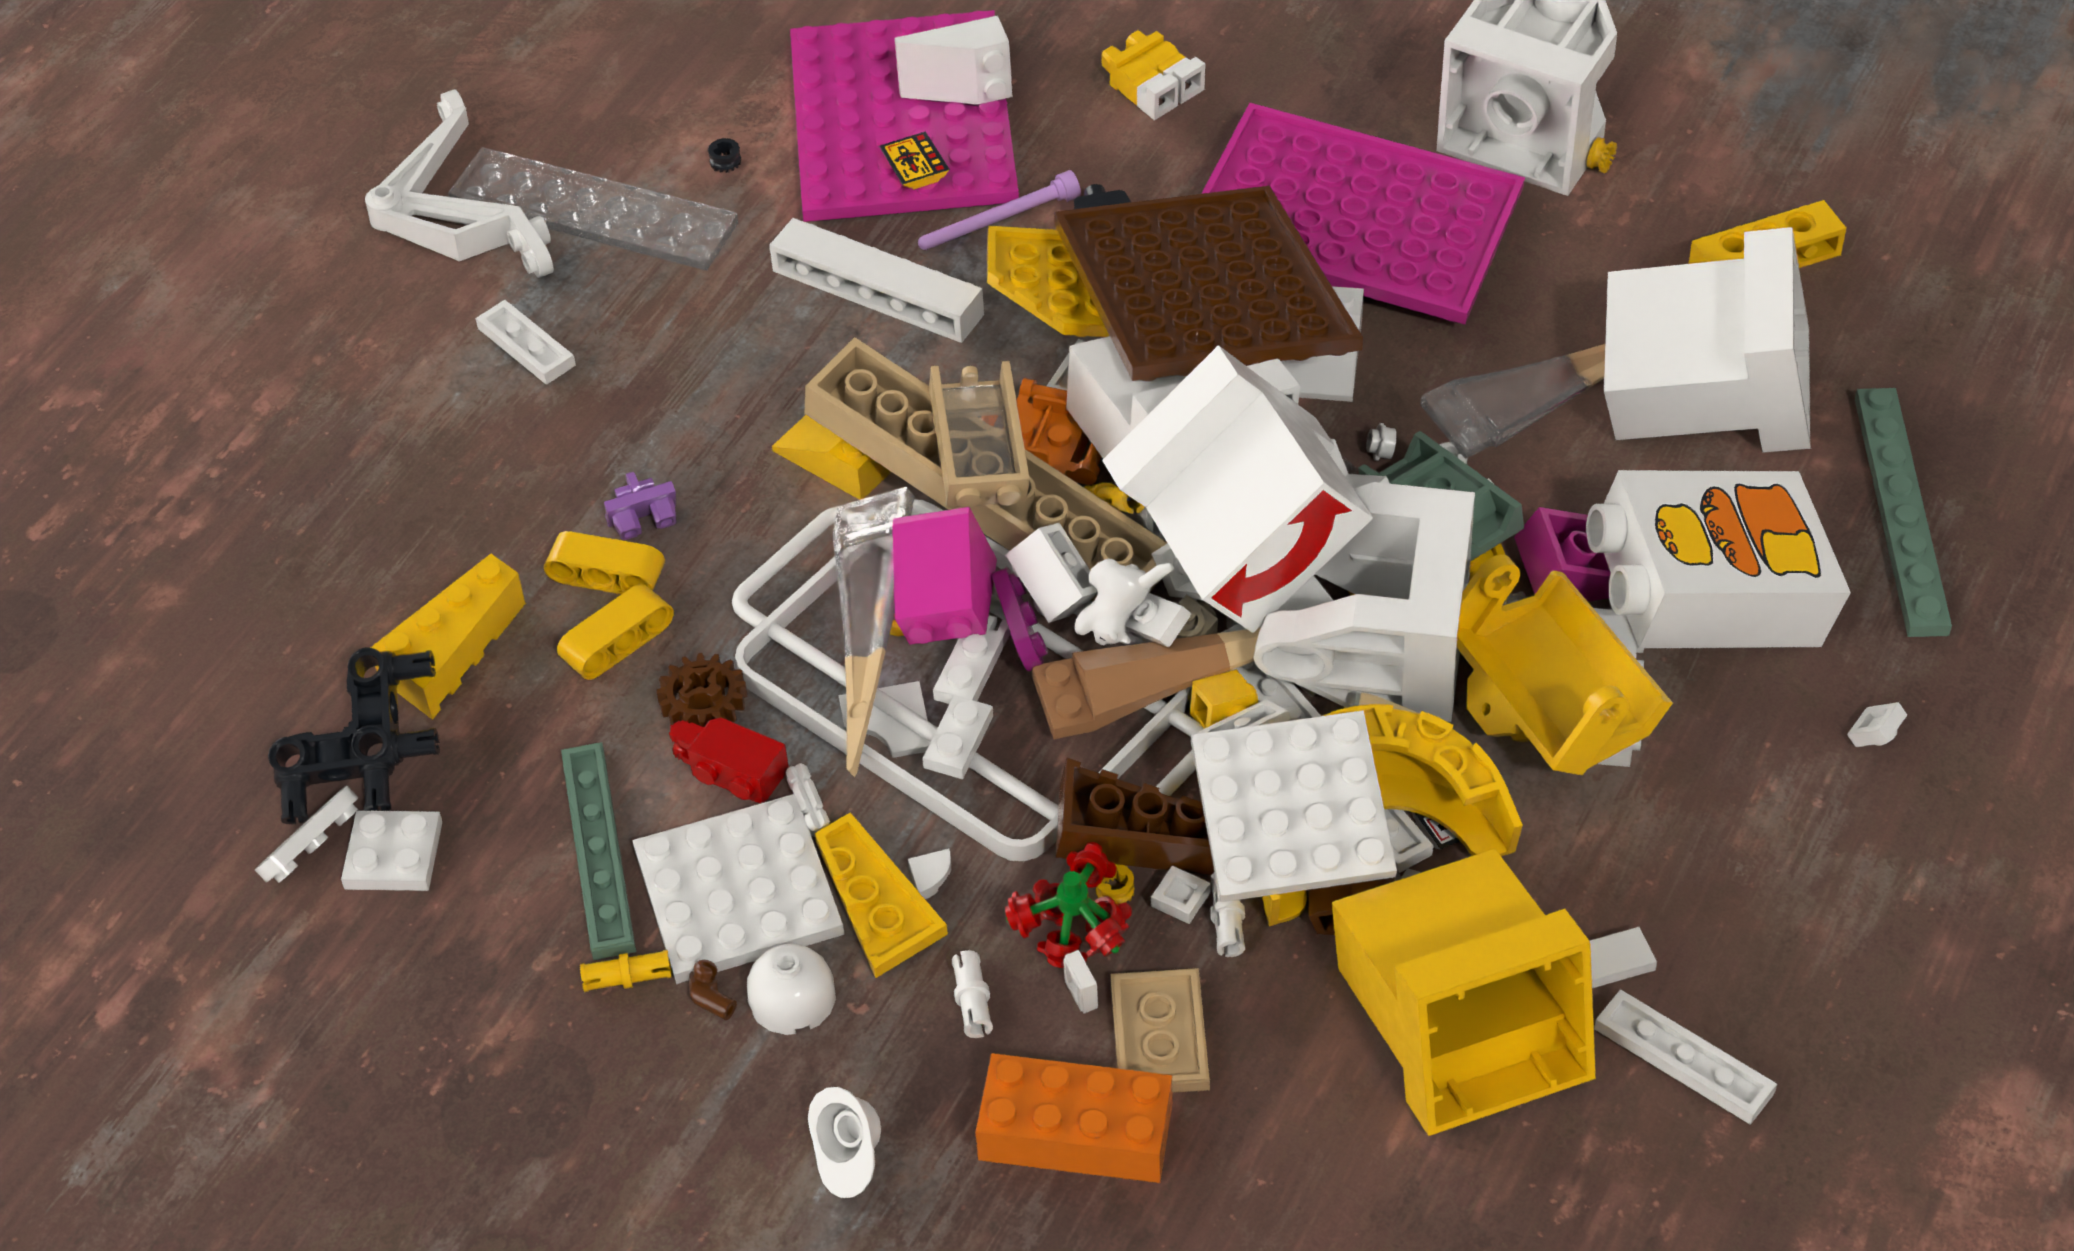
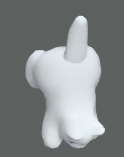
[1074,558,1174,646]

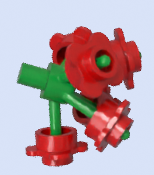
[1005,842,1132,968]

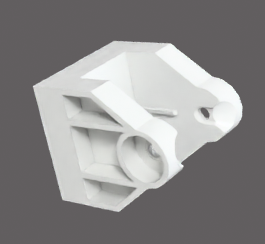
[1436,0,1617,196]
[1254,482,1475,722]

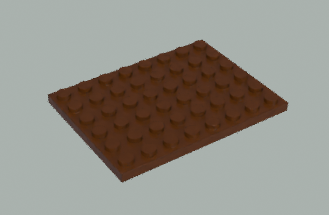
[1054,185,1363,381]

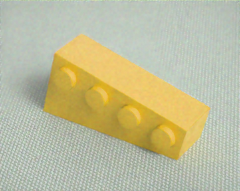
[370,553,526,720]

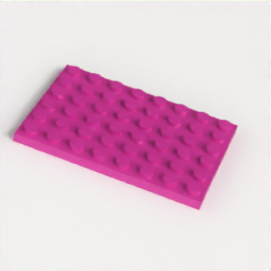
[790,10,1019,222]
[1201,103,1525,325]

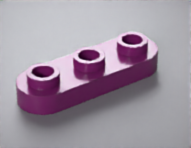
[992,567,1048,672]

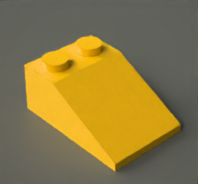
[772,415,891,501]

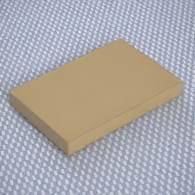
[1110,968,1210,1093]

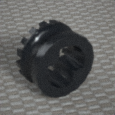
[708,138,742,173]

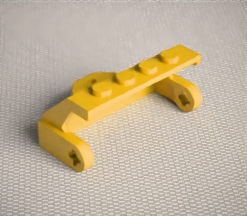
[1457,554,1673,776]

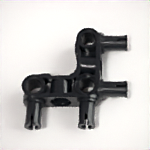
[268,647,440,824]

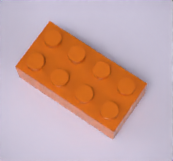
[975,1053,1173,1183]

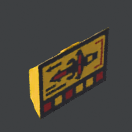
[879,131,950,190]

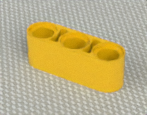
[543,531,665,594]
[557,584,674,680]

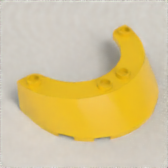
[1262,704,1523,927]

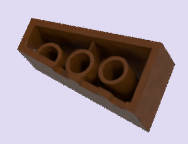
[1055,757,1215,875]

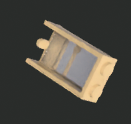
[929,361,1030,508]

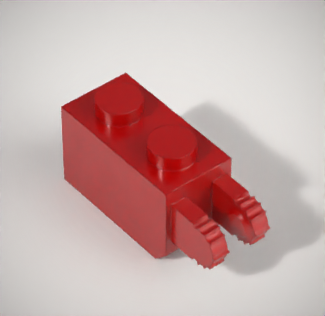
[669,717,789,804]

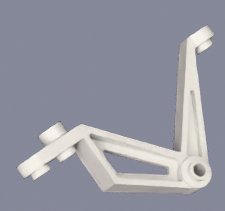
[365,89,554,278]

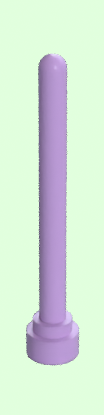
[918,170,1081,250]

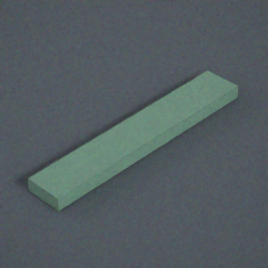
[561,742,636,960]

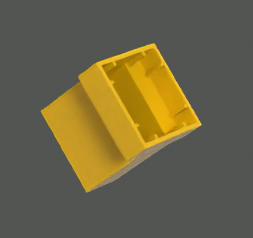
[1332,849,1596,1136]

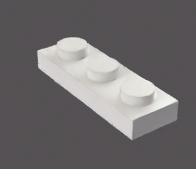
[476,300,576,385]

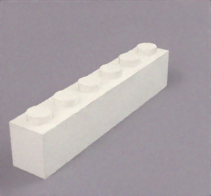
[769,218,984,343]

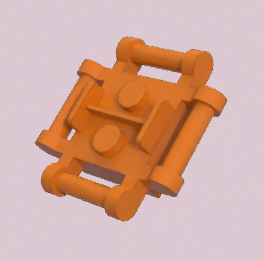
[980,378,1102,485]

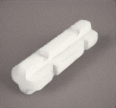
[786,763,830,837]

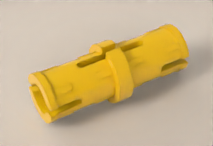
[580,950,672,992]

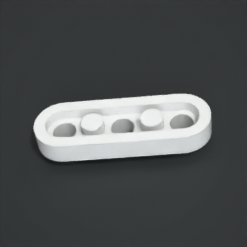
[255,785,359,883]

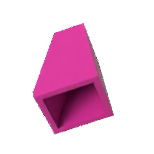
[892,507,997,645]

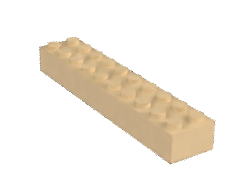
[804,337,1167,602]

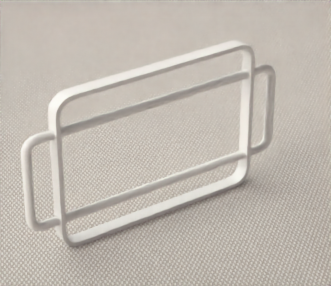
[732,499,1204,861]

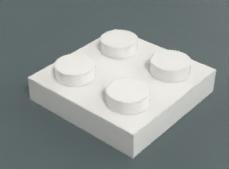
[341,811,442,891]

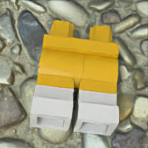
[1102,30,1205,120]

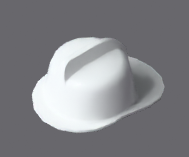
[808,1087,881,1198]

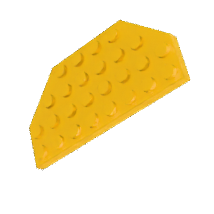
[987,226,1110,337]

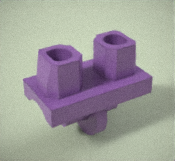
[604,472,676,540]

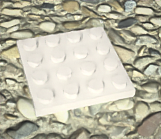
[1191,711,1397,902]
[632,794,844,984]

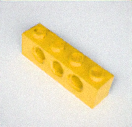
[1688,200,1847,268]

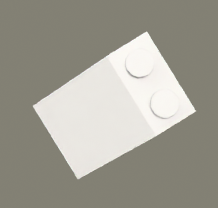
[895,16,1012,104]
[1281,286,1364,402]

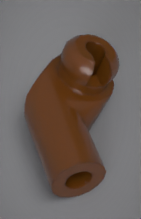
[689,960,737,1020]

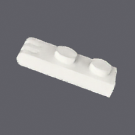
[933,615,1010,704]

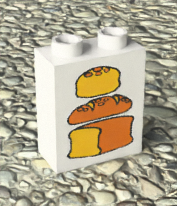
[1586,470,1851,648]

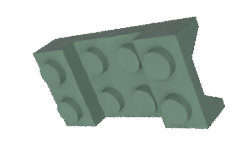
[1358,431,1524,561]

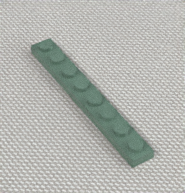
[1855,388,1952,637]

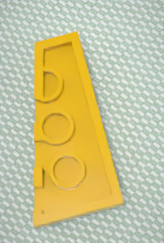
[815,812,948,979]

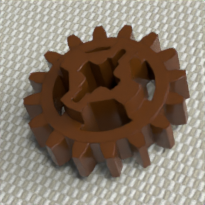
[656,653,748,727]

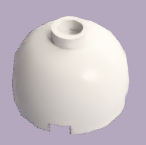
[747,944,836,1035]

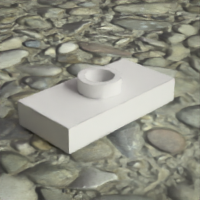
[1125,593,1191,648]

